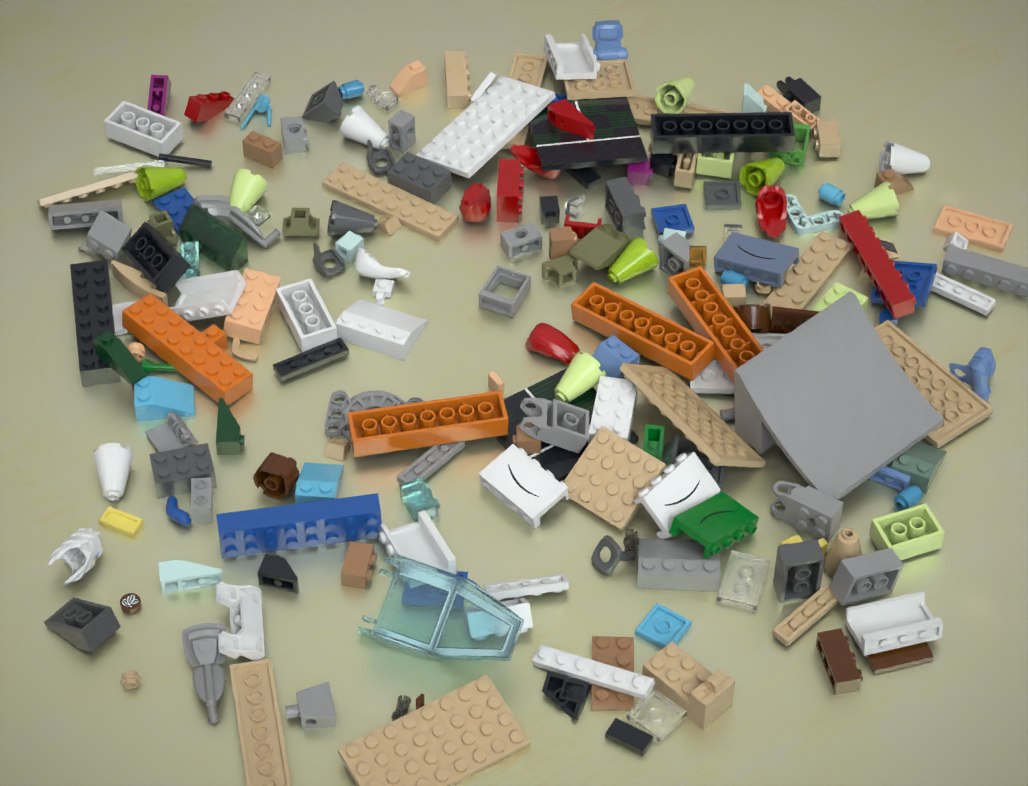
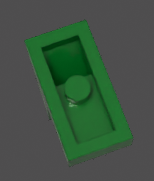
[643,424,665,461]

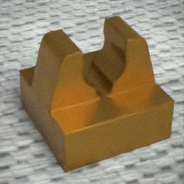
[689,246,707,265]

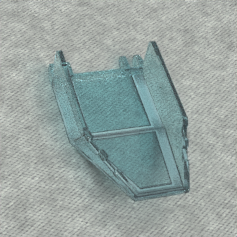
[357,554,525,661]

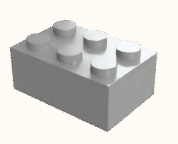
[829,548,904,606]

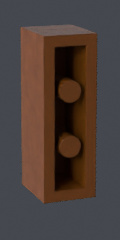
[816,628,863,695]

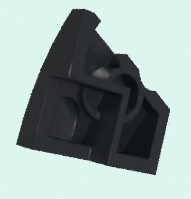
[542,671,591,721]

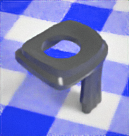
[366,139,396,174]
[312,242,346,277]
[591,535,637,575]

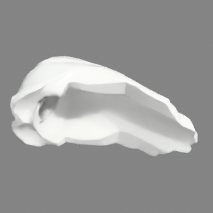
[355,248,411,279]

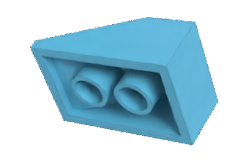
[134,376,195,421]
[295,462,344,504]

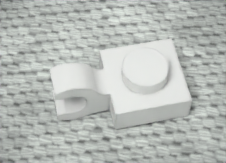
[373,279,394,306]

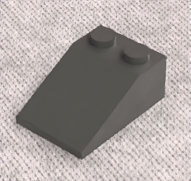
[661,434,725,489]
[44,597,121,652]

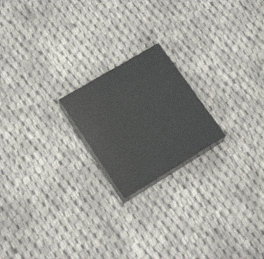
[703,181,742,210]

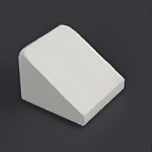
[943,231,969,251]

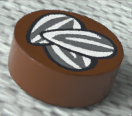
[120,593,141,614]

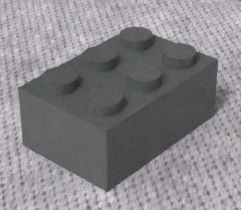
[387,152,451,205]
[605,177,646,239]
[149,443,217,499]
[773,539,825,603]

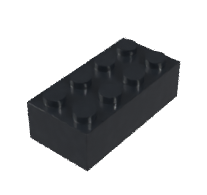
[122,222,191,293]

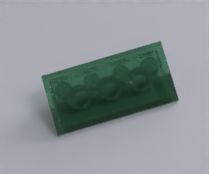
[179,204,248,271]

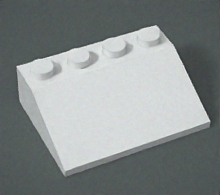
[335,299,428,360]

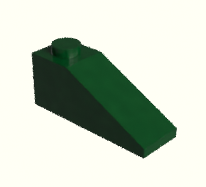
[94,330,147,386]
[216,398,245,455]

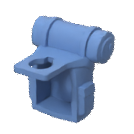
[592,20,628,60]
[949,347,996,401]

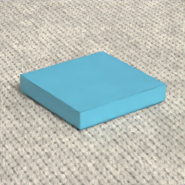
[635,603,692,649]

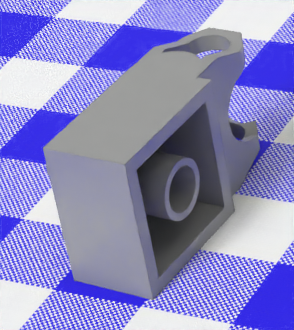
[519,398,589,454]
[770,481,843,543]

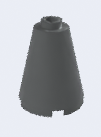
[327,200,377,236]

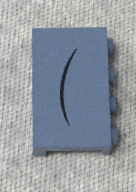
[714,232,800,288]

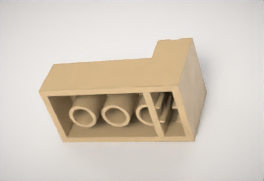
[642,641,735,730]

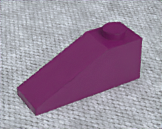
[147,75,171,117]
[627,157,653,186]

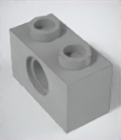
[388,110,416,154]
[280,116,309,154]
[500,222,542,259]
[191,477,213,524]

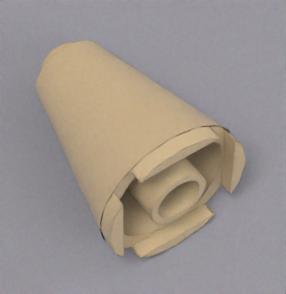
[824,528,862,579]

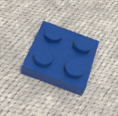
[651,204,695,236]

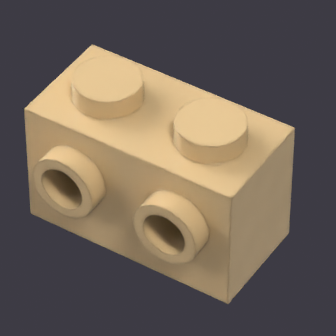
[812,120,841,157]

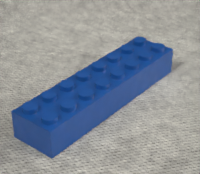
[216,493,382,558]

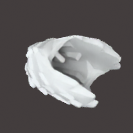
[48,526,103,584]

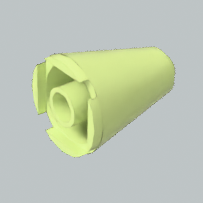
[655,77,695,114]
[229,169,268,214]
[848,181,900,220]
[554,351,606,403]

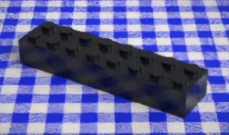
[650,112,795,154]
[70,260,121,387]

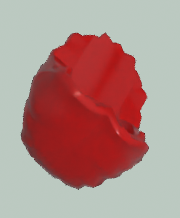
[510,144,562,180]
[459,183,491,223]
[755,185,787,239]
[525,323,582,364]

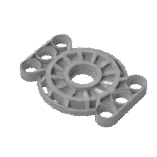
[324,390,424,442]

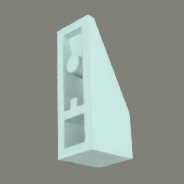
[158,559,223,594]

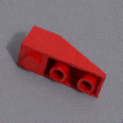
[184,91,236,123]
[548,99,595,140]

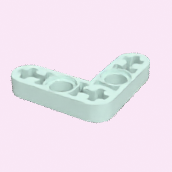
[786,194,843,235]

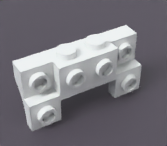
[216,581,265,661]

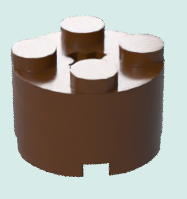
[733,304,771,332]
[253,452,300,500]

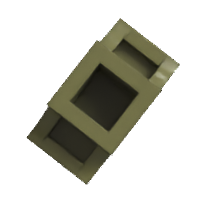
[282,208,320,236]
[147,210,178,244]
[542,254,578,287]

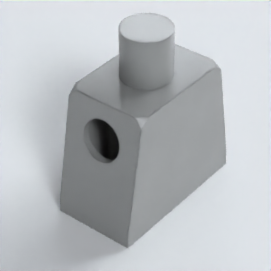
[285,682,337,729]

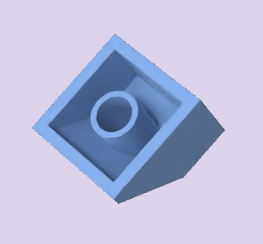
[592,335,640,379]

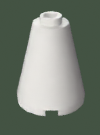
[340,105,389,150]
[879,141,930,175]
[93,443,133,501]

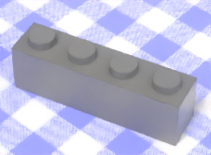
[48,199,123,230]

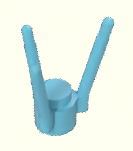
[240,94,272,129]

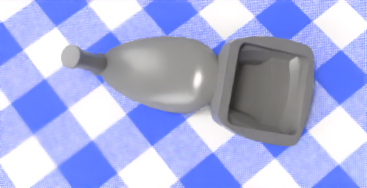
[192,195,281,247]
[182,623,226,723]

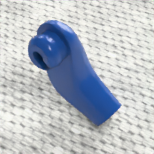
[166,496,191,526]

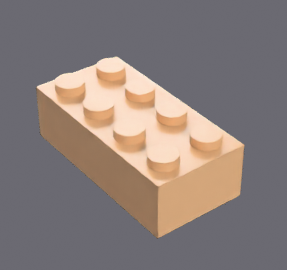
[223,268,281,345]

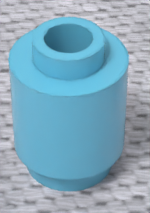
[818,182,846,206]

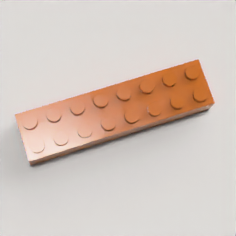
[668,266,764,384]
[571,282,715,381]
[122,293,253,406]
[347,390,509,457]

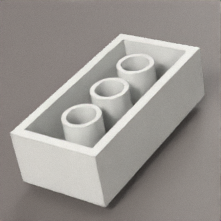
[104,101,183,157]
[276,278,338,353]
[588,376,638,445]

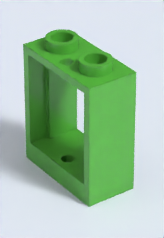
[770,123,811,166]

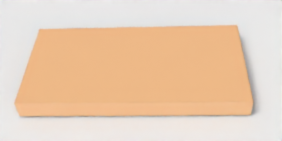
[933,205,1013,252]

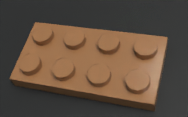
[591,636,634,711]

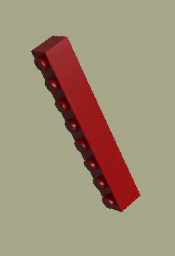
[839,210,916,319]

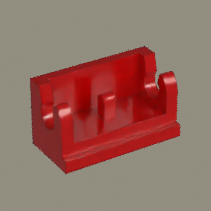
[564,215,602,239]

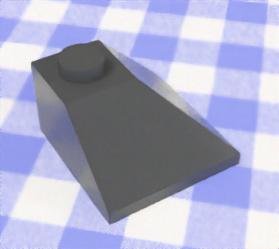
[302,80,343,123]

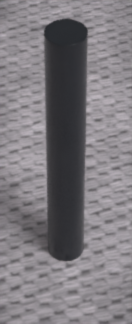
[158,153,212,168]

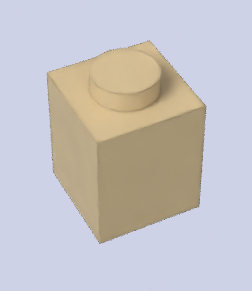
[721,284,746,309]

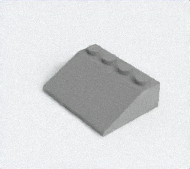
[637,538,720,592]

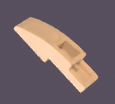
[758,84,821,131]

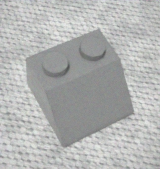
[86,210,132,262]
[659,232,689,277]

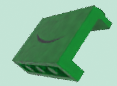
[669,492,759,559]

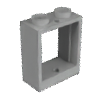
[479,265,531,318]

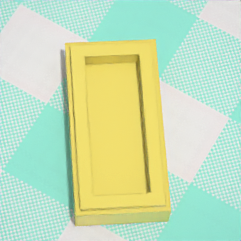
[99,506,144,538]

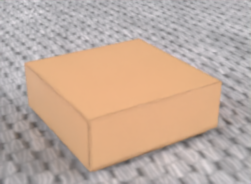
[488,371,504,396]

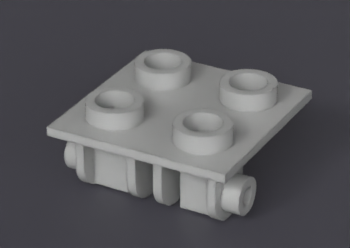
[145,412,198,452]

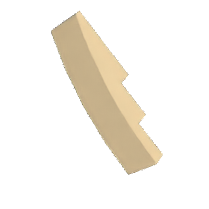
[111,260,169,307]

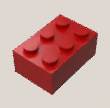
[496,159,524,223]

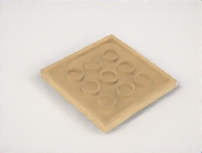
[563,59,636,101]
[564,426,667,532]

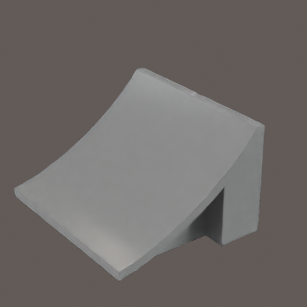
[734,291,944,500]

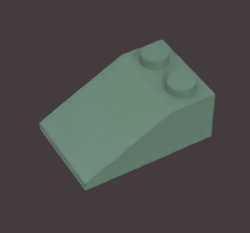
[891,441,947,494]

